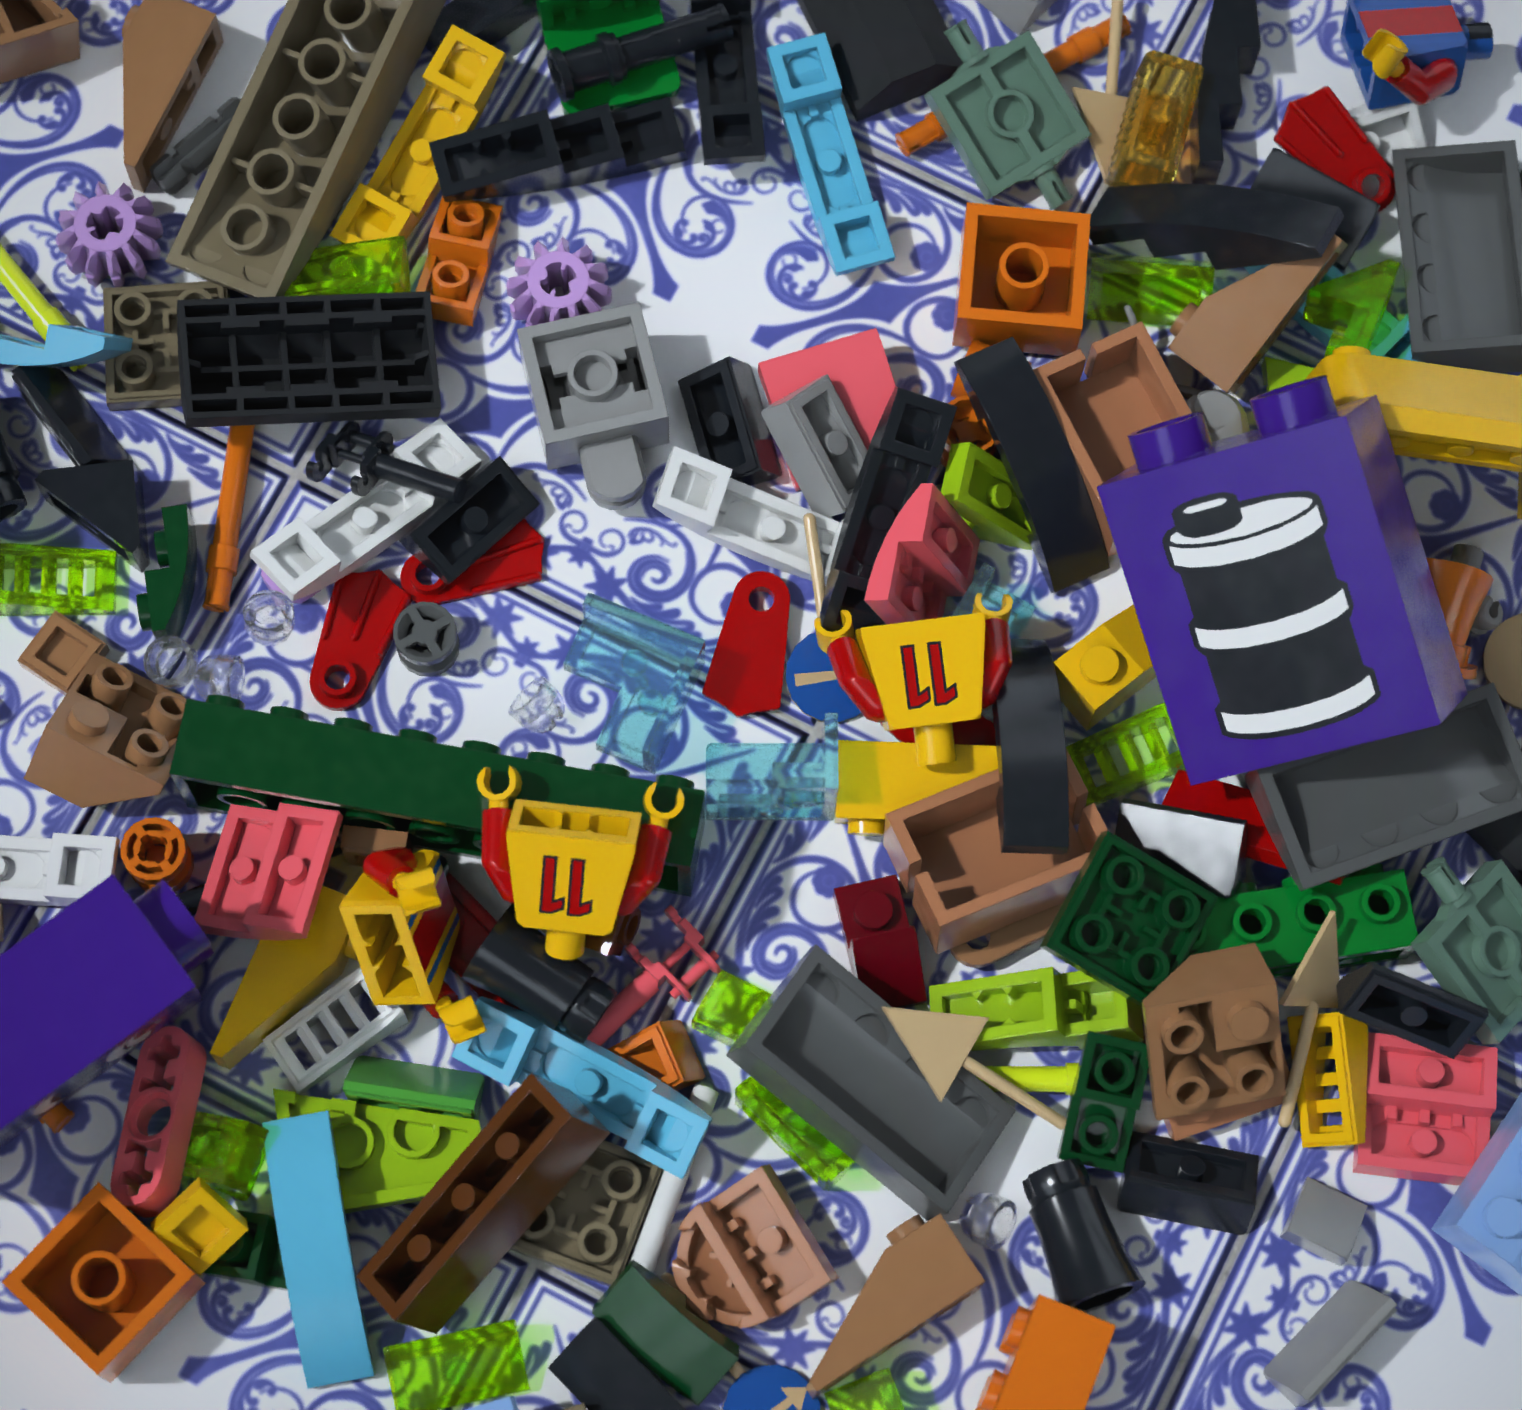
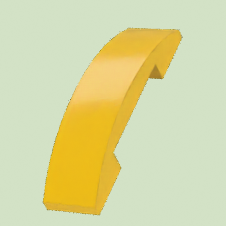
[330,24,507,267]

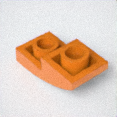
[415,196,503,327]

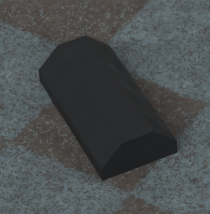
[797,0,963,122]
[177,291,441,428]

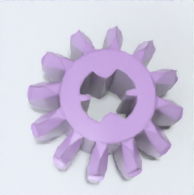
[56,181,163,288]
[506,237,612,327]

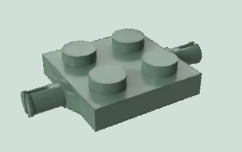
[923,18,1092,210]
[1410,857,1522,1045]

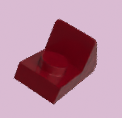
[833,874,927,1009]

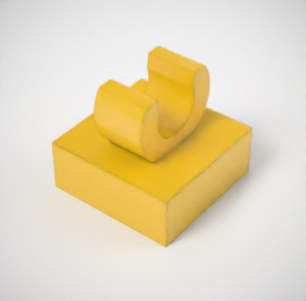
[151,1177,248,1276]

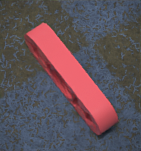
[110,1026,207,1218]

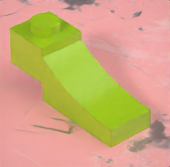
[929,967,1144,1051]

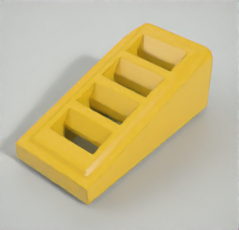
[1287,1011,1368,1148]

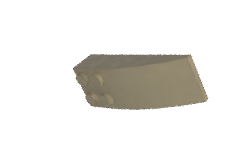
[165,0,446,297]

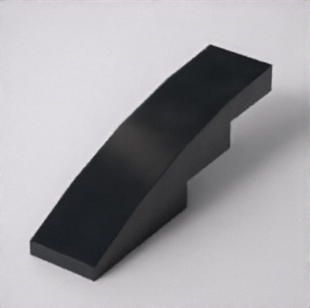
[1190,0,1261,185]
[429,97,687,202]
[1089,183,1344,270]

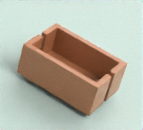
[1033,321,1192,557]
[883,749,1108,955]

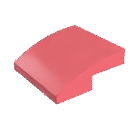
[758,328,896,492]
[864,483,980,624]
[194,803,344,940]
[1353,1032,1498,1186]

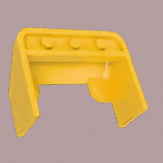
[1305,346,1522,519]

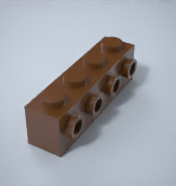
[356,1073,610,1334]

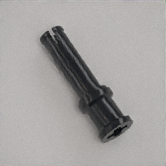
[547,2,733,103]

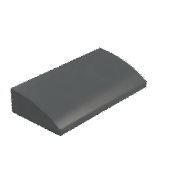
[1392,140,1522,372]
[1244,682,1522,891]
[726,944,1016,1221]

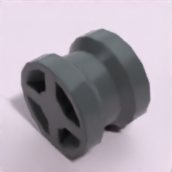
[393,602,460,677]

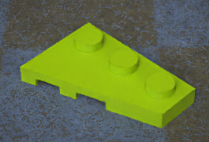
[273,1088,481,1214]

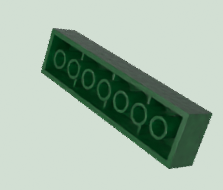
[169,695,705,897]

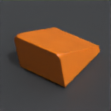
[608,1020,705,1091]

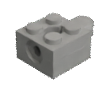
[517,302,669,510]

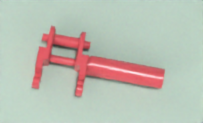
[587,905,722,1046]

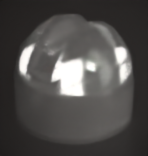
[243,590,295,646]
[143,635,199,689]
[193,654,245,701]
[508,676,565,734]
[959,1192,1017,1251]

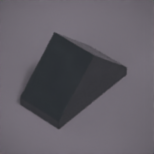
[35,459,150,573]

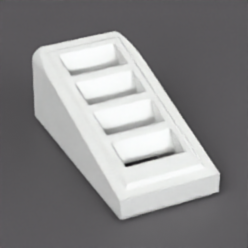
[262,968,408,1095]

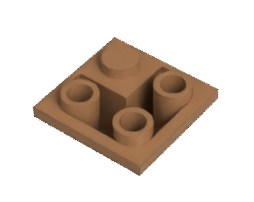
[24,652,187,808]
[1142,943,1286,1121]

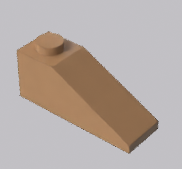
[122,0,224,193]
[1168,234,1348,394]
[806,1213,985,1399]

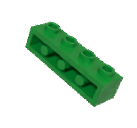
[1186,863,1418,978]

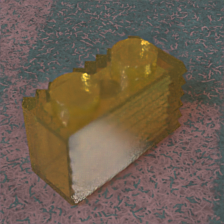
[1105,50,1204,187]

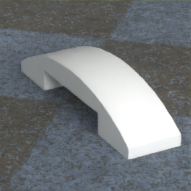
[250,418,482,601]
[652,446,844,585]
[0,833,120,906]

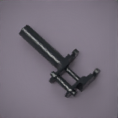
[306,421,467,503]

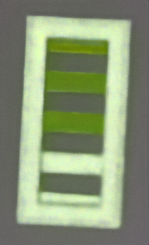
[0,543,118,616]
[1066,702,1186,806]

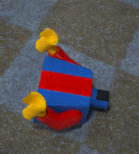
[1340,0,1493,110]

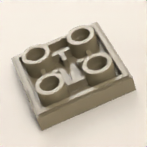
[103,281,230,411]
[510,1140,663,1287]

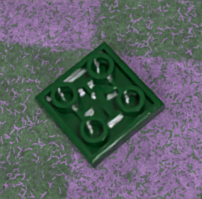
[1039,831,1219,1007]

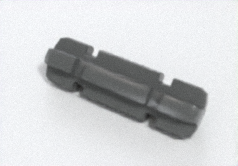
[149,97,241,195]

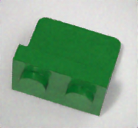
[536,0,681,115]

